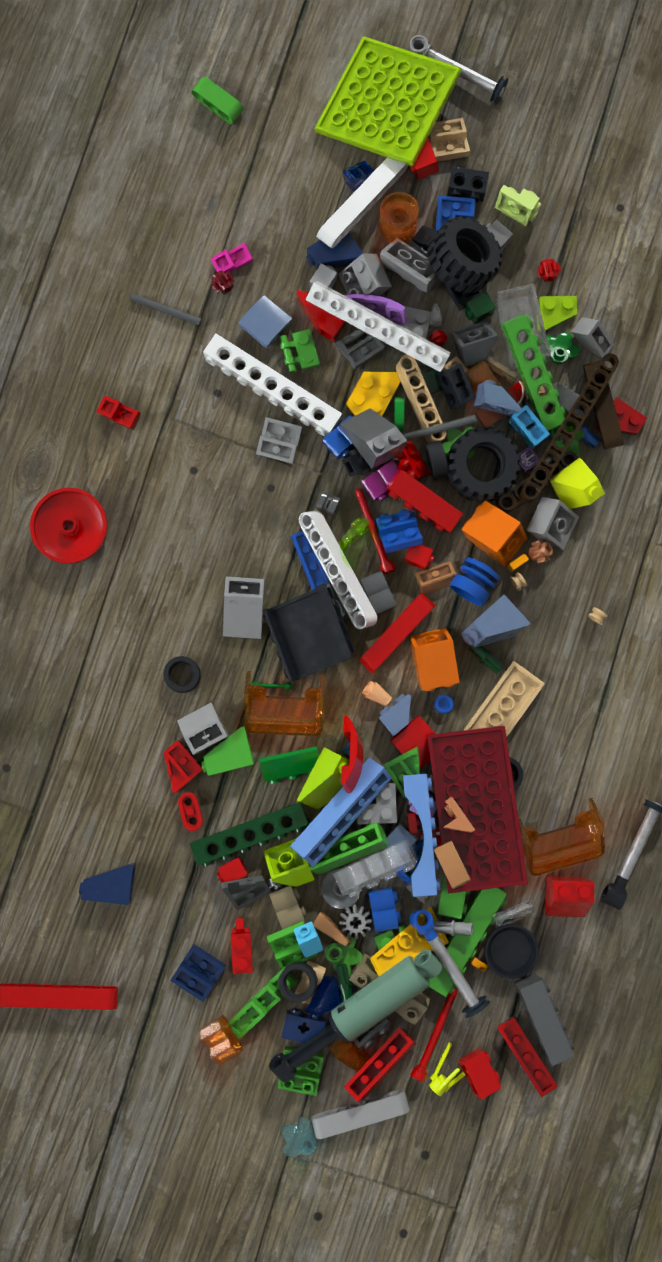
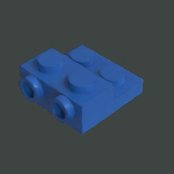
[376,509,423,553]

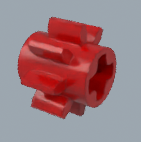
[537,259,561,282]

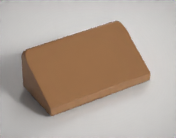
[415,561,456,595]

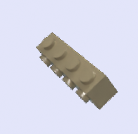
[349,954,431,1025]

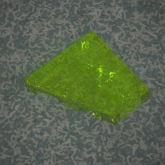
[338,517,370,550]

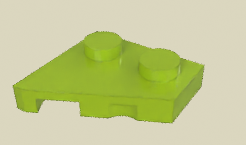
[538,296,577,334]

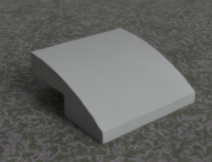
[256,417,303,464]

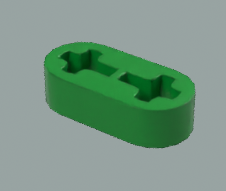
[394,397,404,433]

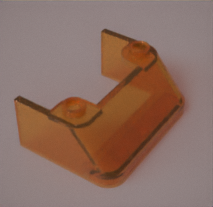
[244,671,325,736]
[519,798,605,876]

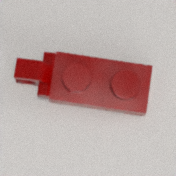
[231,917,253,974]

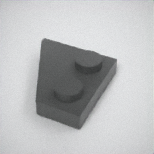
[220,875,271,910]

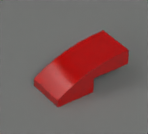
[96,395,141,430]

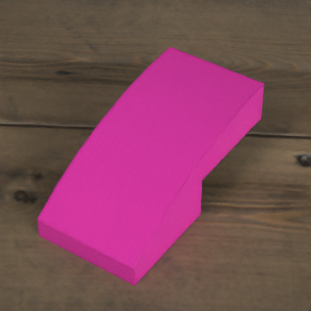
[211,243,254,273]

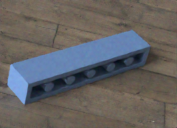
[290,757,392,867]

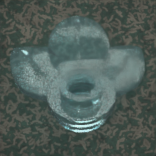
[281,1117,317,1157]

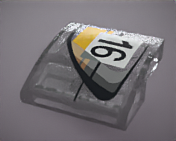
[492,900,534,928]

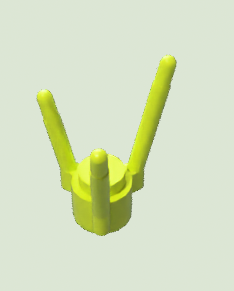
[429,1042,465,1096]

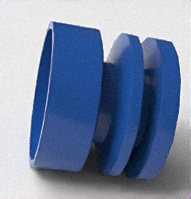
[449,557,500,607]

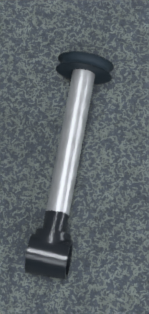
[600,799,662,910]

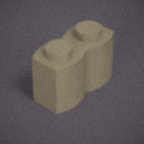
[269,885,308,930]

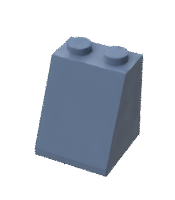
[461,595,530,648]

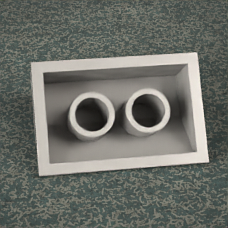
[380,238,439,293]

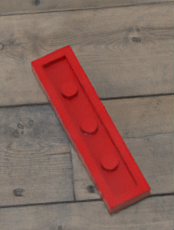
[497,1016,558,1098]

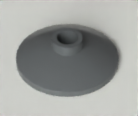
[322,869,361,909]

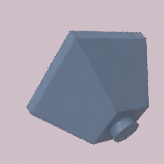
[474,380,522,416]

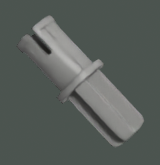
[433,920,473,936]

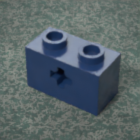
[281,1008,325,1043]

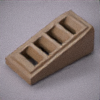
[313,912,352,946]

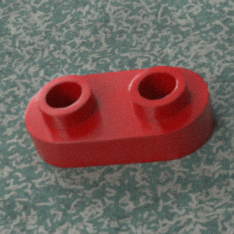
[178,792,203,831]

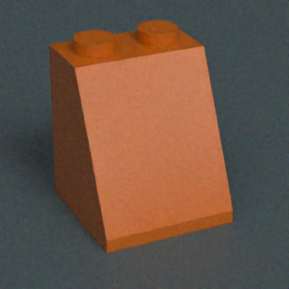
[462,501,528,568]
[409,628,460,691]

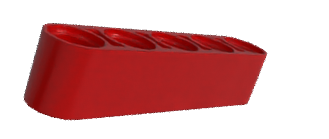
[358,593,436,674]

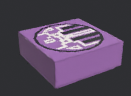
[518,446,539,473]

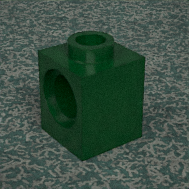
[465,292,496,324]

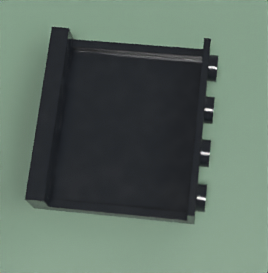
[263,584,357,682]

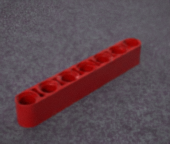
[0,983,118,1010]

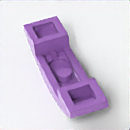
[344,294,406,325]

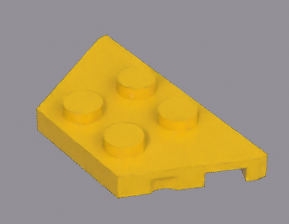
[346,372,401,417]

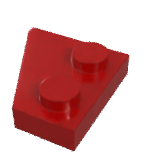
[595,397,647,435]
[163,740,203,794]

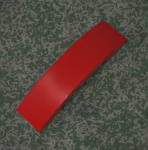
[341,716,363,794]

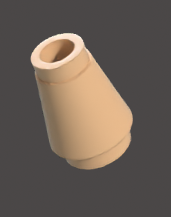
[362,681,392,707]

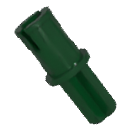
[469,646,503,674]
[335,964,353,1002]

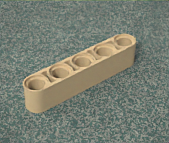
[396,355,446,444]

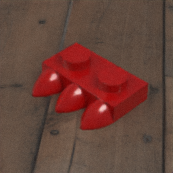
[394,441,430,480]

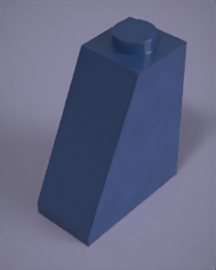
[306,232,363,270]
[79,863,136,905]

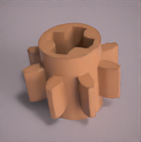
[529,539,553,564]

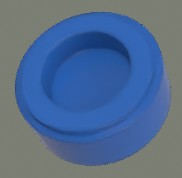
[434,695,454,714]

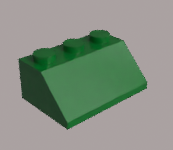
[259,746,319,785]

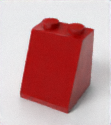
[545,876,594,917]

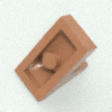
[443,797,475,833]

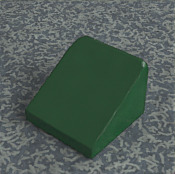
[422,369,442,395]

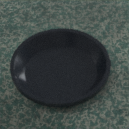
[485,924,539,979]

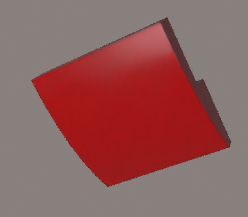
[390,715,436,769]

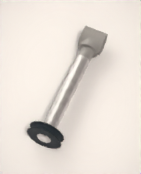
[409,35,508,105]

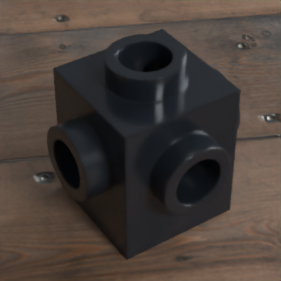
[342,448,371,477]

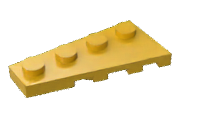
[370,907,449,977]

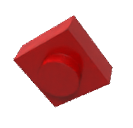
[406,812,421,833]

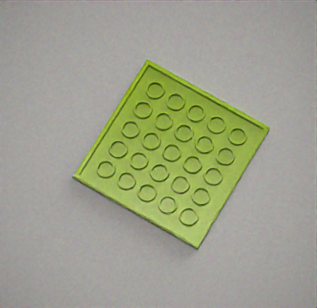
[314,36,462,166]

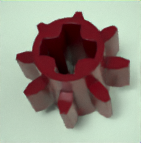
[211,270,234,294]

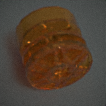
[379,192,419,242]

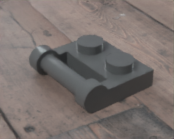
[335,329,385,370]

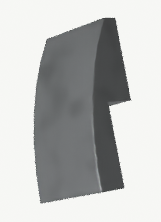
[556,383,583,416]

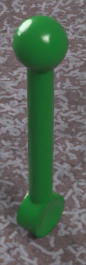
[252,682,292,690]

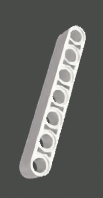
[317,158,408,249]
[299,511,377,629]

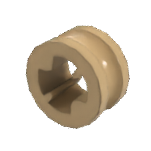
[509,572,527,591]
[588,607,608,625]

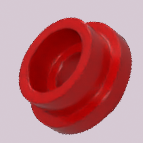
[429,330,447,347]

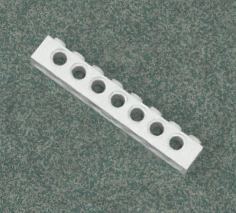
[306,281,450,372]
[203,334,342,436]

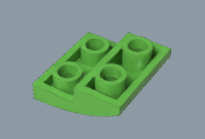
[277,1045,324,1096]

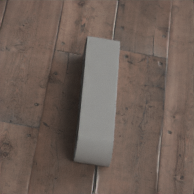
[311,1089,410,1139]

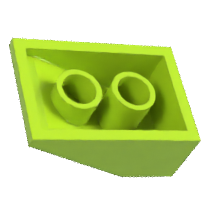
[297,747,350,810]

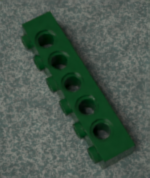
[189,802,309,868]

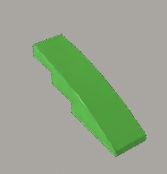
[226,966,298,1040]

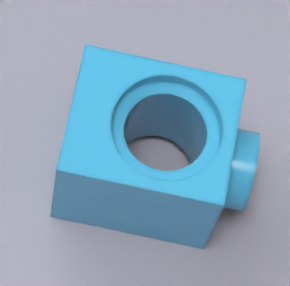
[293,921,324,958]

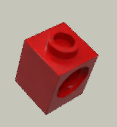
[403,545,434,570]
[217,856,249,883]

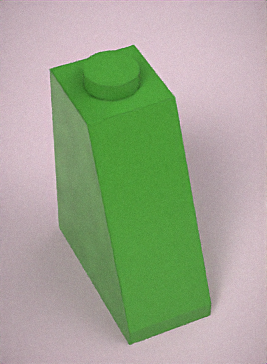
[201,727,254,776]

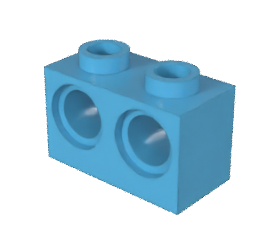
[509,405,550,450]

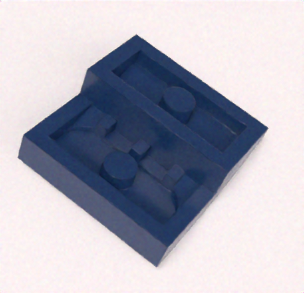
[170,944,226,1002]

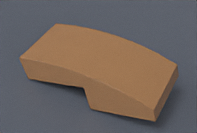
[434,841,471,889]

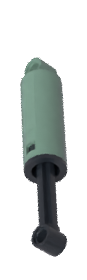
[269,950,442,1083]

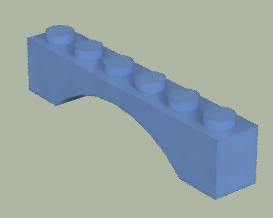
[403,774,441,897]

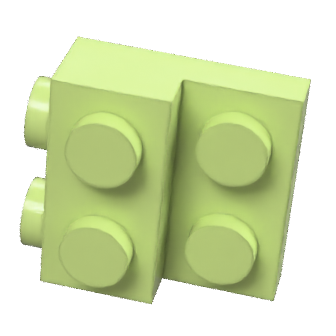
[495,185,541,226]

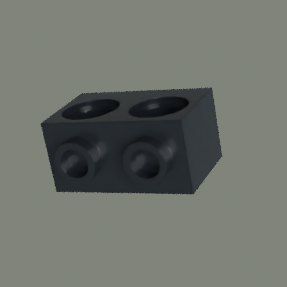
[447,166,489,202]
[436,363,476,409]

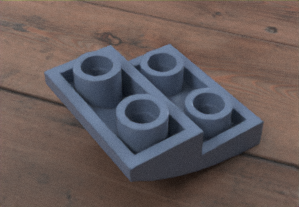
[238,295,292,348]

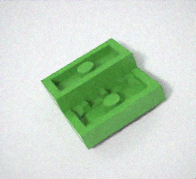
[267,921,318,969]

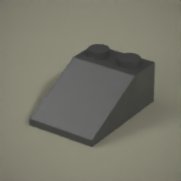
[339,408,407,469]

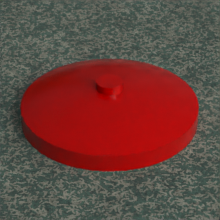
[30,488,108,564]

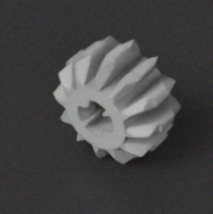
[339,904,372,939]

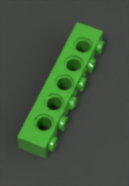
[501,314,566,431]

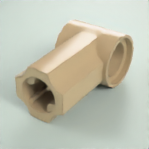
[295,960,326,1004]

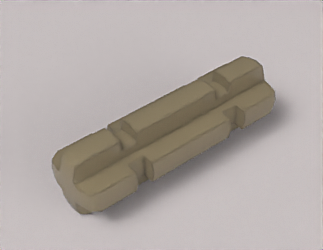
[483,356,518,383]

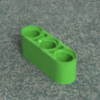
[191,76,244,124]

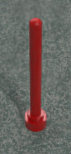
[355,488,396,575]
[410,989,458,1082]

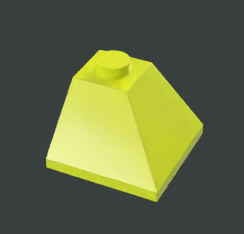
[549,458,605,509]

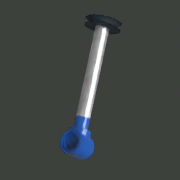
[409,910,490,1018]

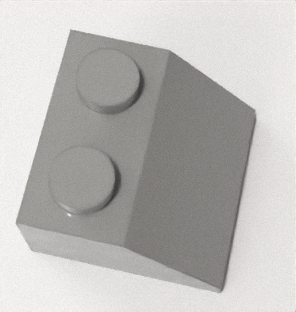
[526,497,579,551]

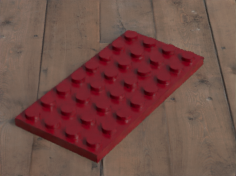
[427,726,528,894]

